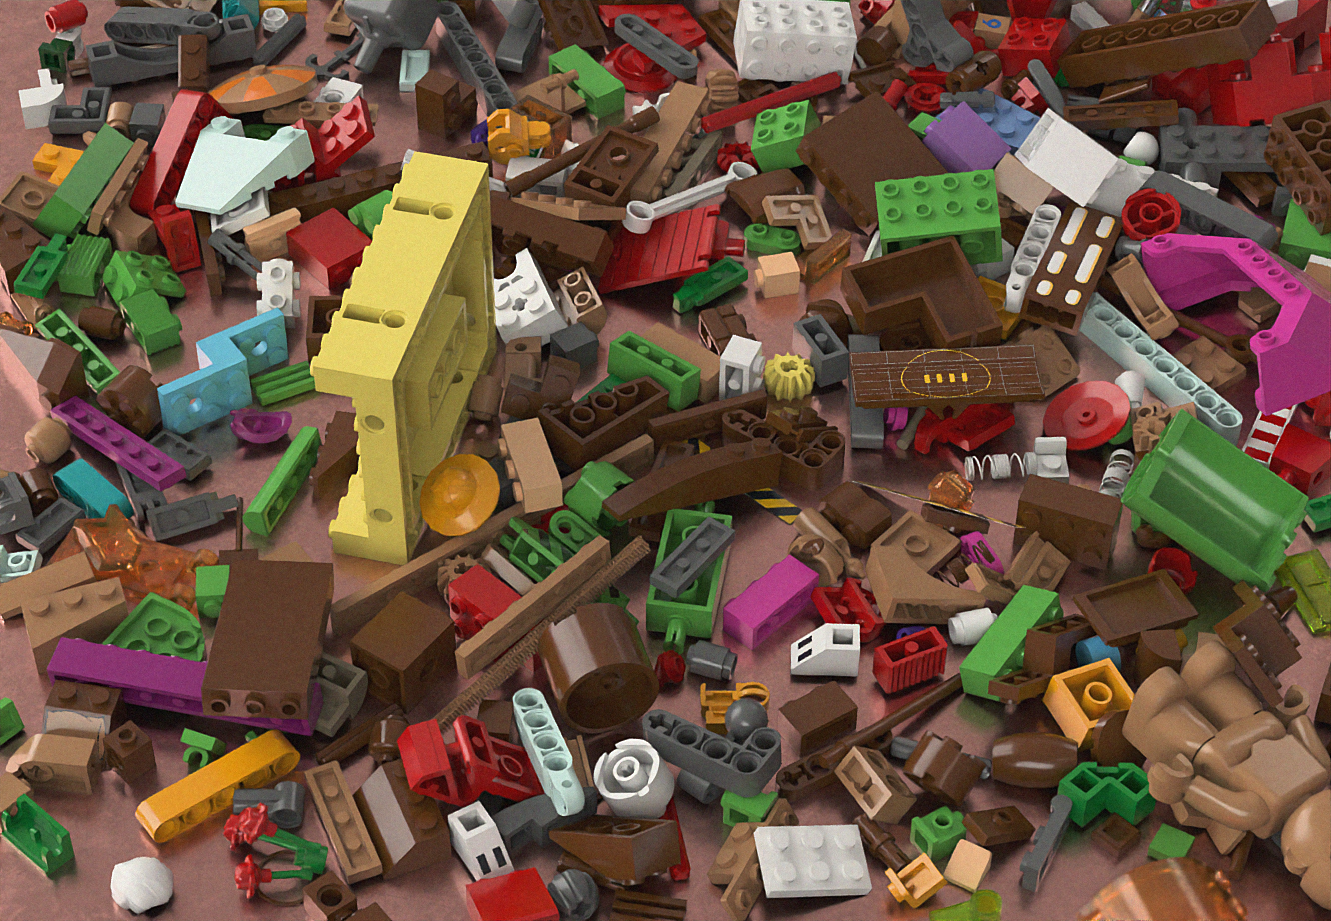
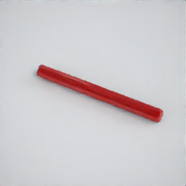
[700,72,842,133]

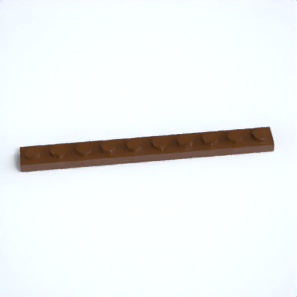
[171,91,226,297]

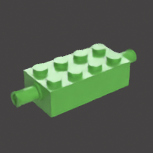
[646,500,732,655]

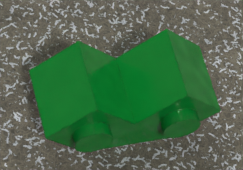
[1058,762,1156,827]

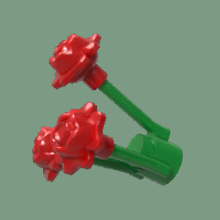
[223,803,328,898]

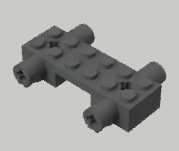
[1157,108,1285,189]

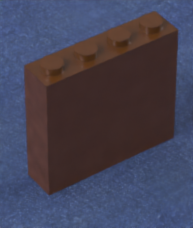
[795,91,948,236]

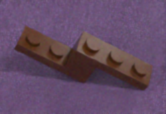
[988,614,1098,704]

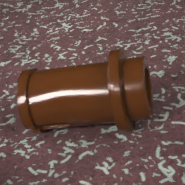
[1001,69,1034,100]

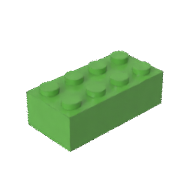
[32,123,134,239]

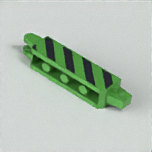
[499,517,639,626]

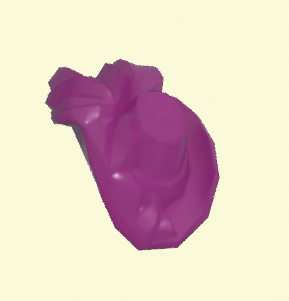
[229,408,292,443]

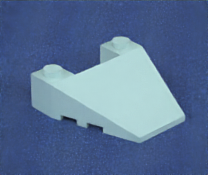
[175,116,315,215]

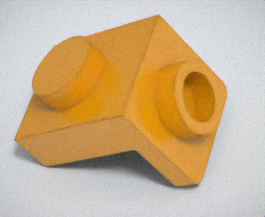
[885,852,948,909]

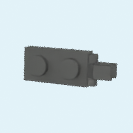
[146,491,238,542]

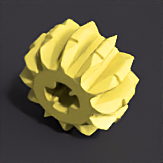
[763,351,815,403]

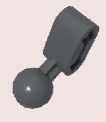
[677,698,769,804]

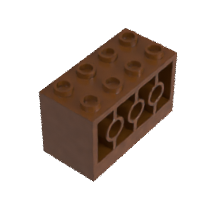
[1264,99,1331,235]

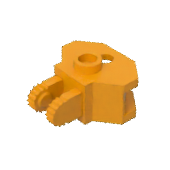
[487,109,552,165]

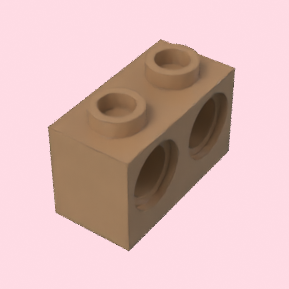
[834,746,917,824]

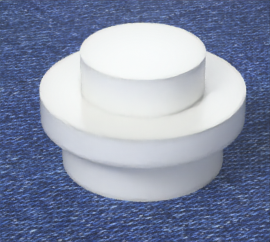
[261,8,288,32]

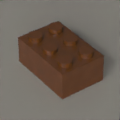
[1013,474,1123,570]

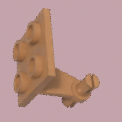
[512,69,586,123]

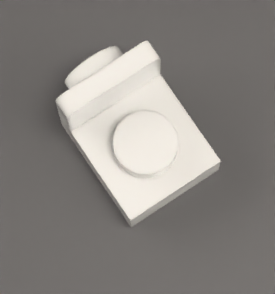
[1033,437,1069,484]

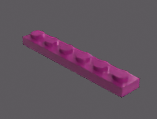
[50,396,187,492]

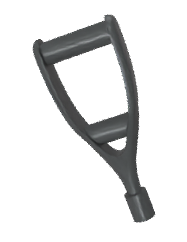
[1028,59,1066,118]

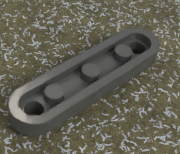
[614,14,698,79]

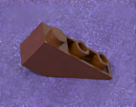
[309,411,360,500]

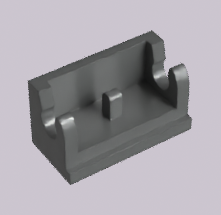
[0,471,35,535]

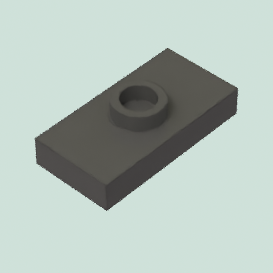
[147,428,212,481]
[15,497,86,555]

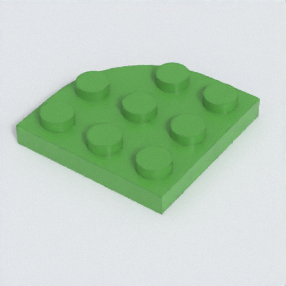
[102,592,206,662]

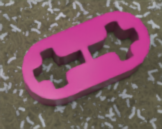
[960,531,1004,574]

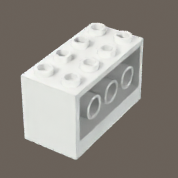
[1015,108,1118,207]

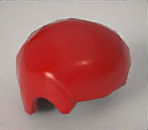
[1148,547,1198,595]

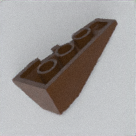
[0,324,89,411]

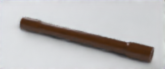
[504,106,660,197]

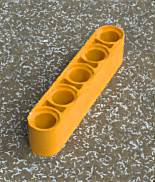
[135,729,301,843]

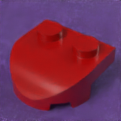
[810,578,886,642]

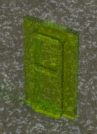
[1274,549,1331,634]

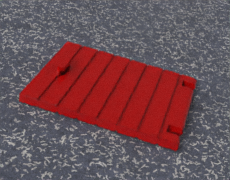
[598,204,721,294]

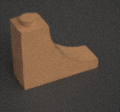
[865,545,986,624]

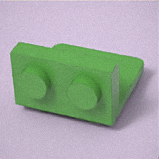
[102,250,186,311]

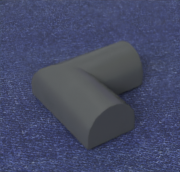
[48,87,112,134]

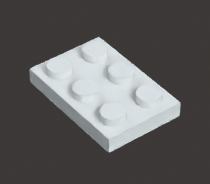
[754,825,872,898]

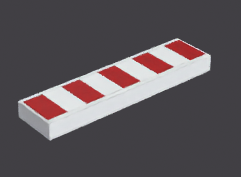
[1242,403,1299,469]

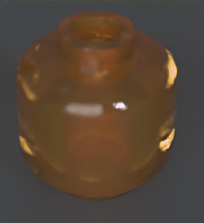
[927,470,975,511]

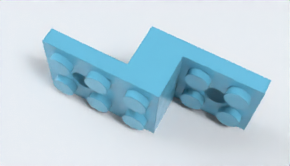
[157,307,289,436]

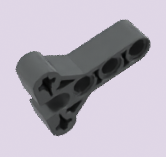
[900,0,974,72]

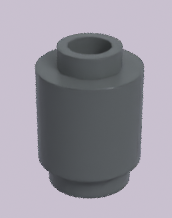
[686,640,738,681]

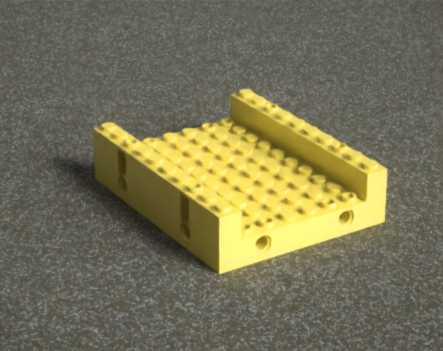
[310,151,497,565]

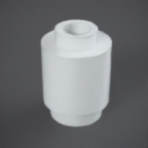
[948,607,998,646]

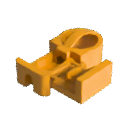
[700,682,770,734]

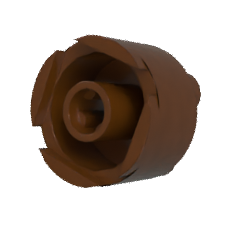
[96,365,163,439]
[902,730,986,808]

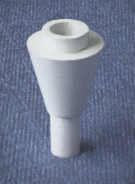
[1115,371,1145,409]

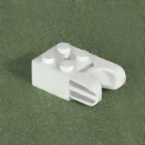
[494,248,568,347]

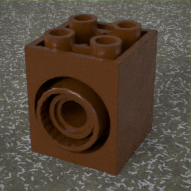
[350,591,457,715]

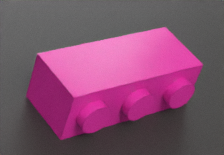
[723,555,819,650]

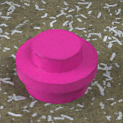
[883,407,908,431]

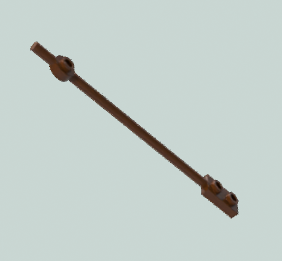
[1000,217,1258,364]

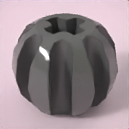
[547,869,600,921]

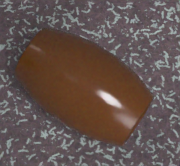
[992,732,1079,788]

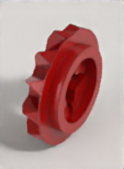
[904,83,946,115]
[716,141,760,173]

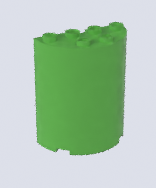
[1120,408,1309,593]

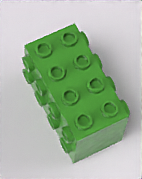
[875,169,1003,265]

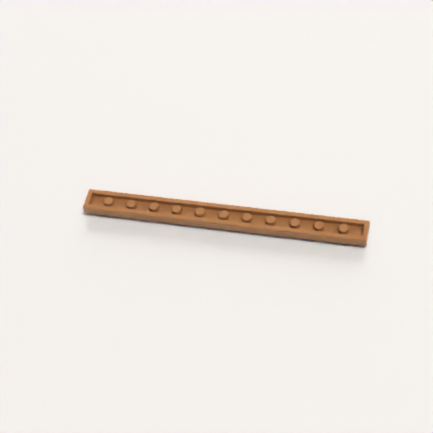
[330,434,654,636]

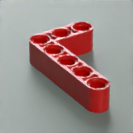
[130,89,234,217]

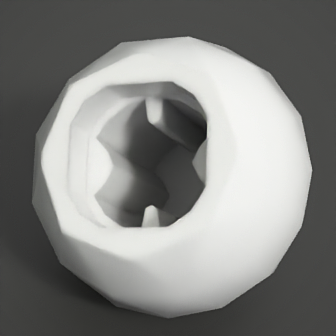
[1123,131,1159,166]

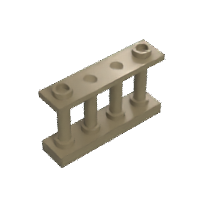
[643,126,722,214]

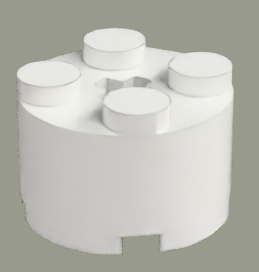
[593,739,675,819]

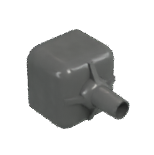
[343,0,442,74]

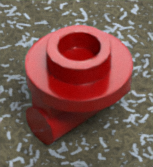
[654,650,686,687]

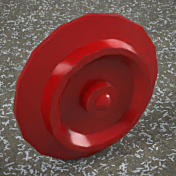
[603,43,678,93]
[1043,381,1131,450]

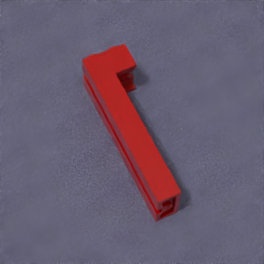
[1152,0,1328,115]

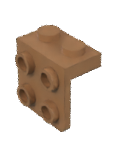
[1002,325,1081,400]

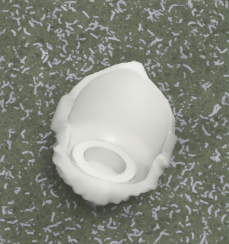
[110,857,174,914]

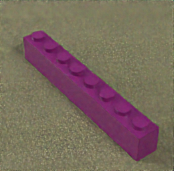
[46,637,324,736]

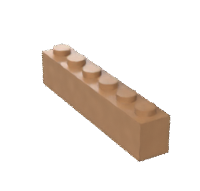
[630,81,712,204]

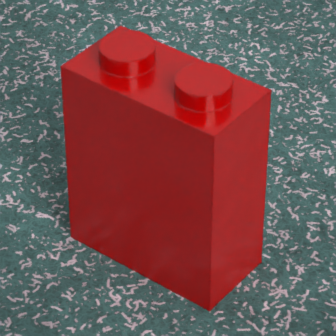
[286,207,372,290]

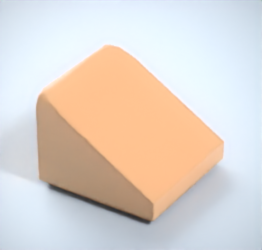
[943,839,992,893]

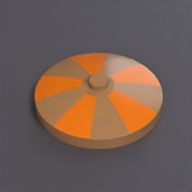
[208,65,318,114]

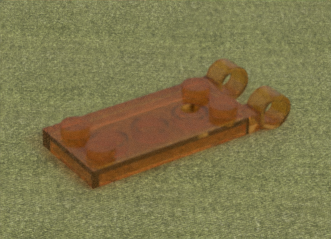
[46,521,220,611]

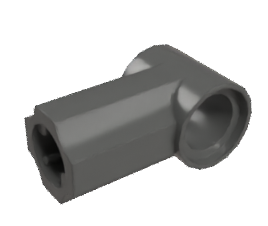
[233,781,306,828]

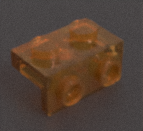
[72,504,142,571]

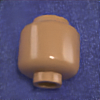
[25,417,72,464]

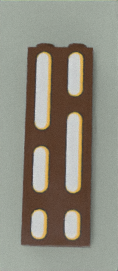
[1019,201,1123,336]

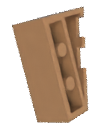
[20,577,128,675]

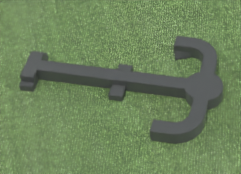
[305,33,364,81]

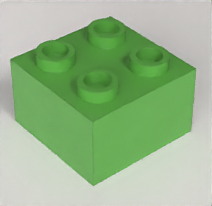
[751,100,821,173]

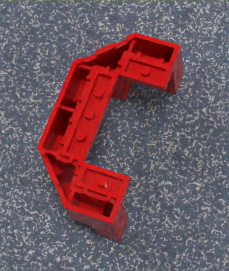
[1206,26,1331,127]

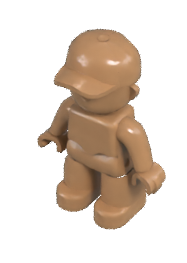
[1122,640,1331,910]

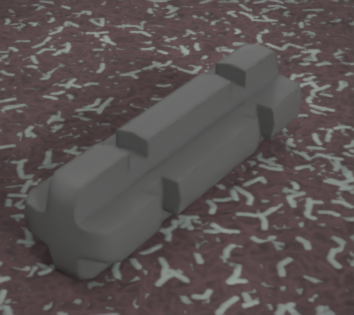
[940,91,995,109]

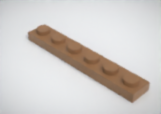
[455,535,611,680]

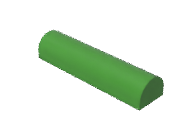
[35,308,120,395]
[243,426,322,536]

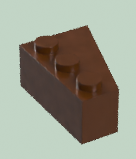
[0,204,50,299]

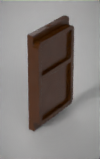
[1072,569,1199,647]

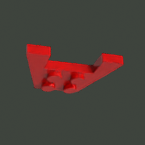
[598,4,706,73]

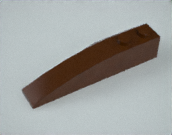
[602,438,783,521]

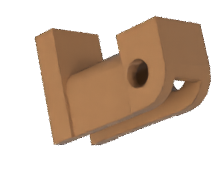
[504,337,542,391]

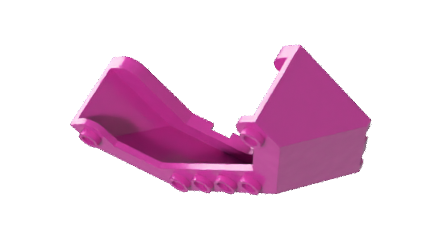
[1141,233,1331,416]

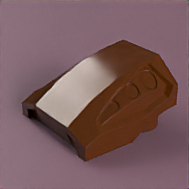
[724,168,806,224]

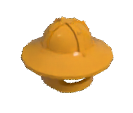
[419,454,500,536]

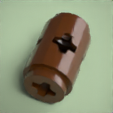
[945,51,1002,95]

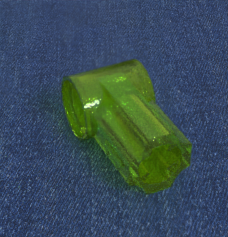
[929,889,1003,921]

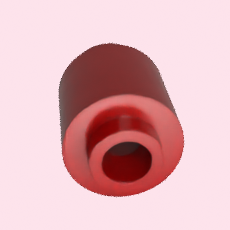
[45,0,88,33]

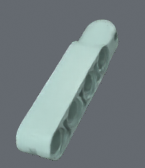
[513,688,585,816]

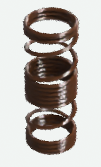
[937,540,995,587]

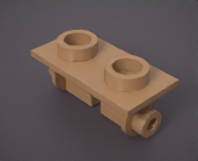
[11,293,56,332]

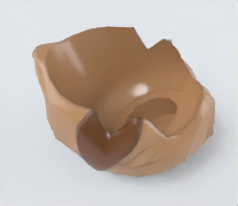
[787,534,844,587]

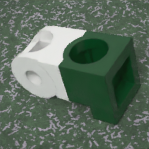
[38,26,84,73]

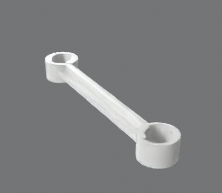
[622,162,757,234]

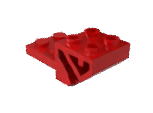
[271,96,375,192]
[397,715,546,808]

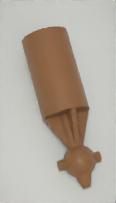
[794,507,866,580]

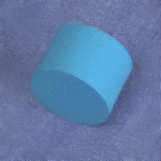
[1075,636,1121,673]

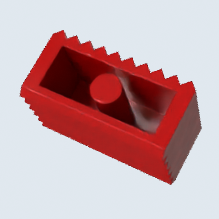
[872,626,948,694]

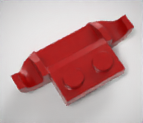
[914,402,1015,454]

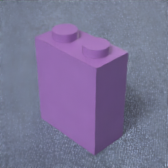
[921,101,1012,173]

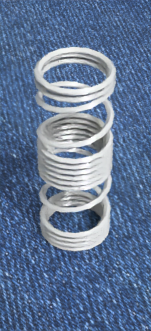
[1099,449,1135,498]
[965,452,1038,481]

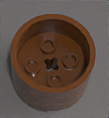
[538,603,659,733]

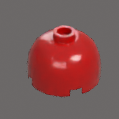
[1121,188,1181,241]

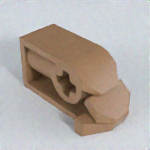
[6,734,102,795]

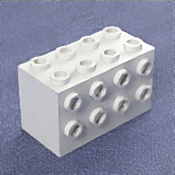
[733,0,857,85]

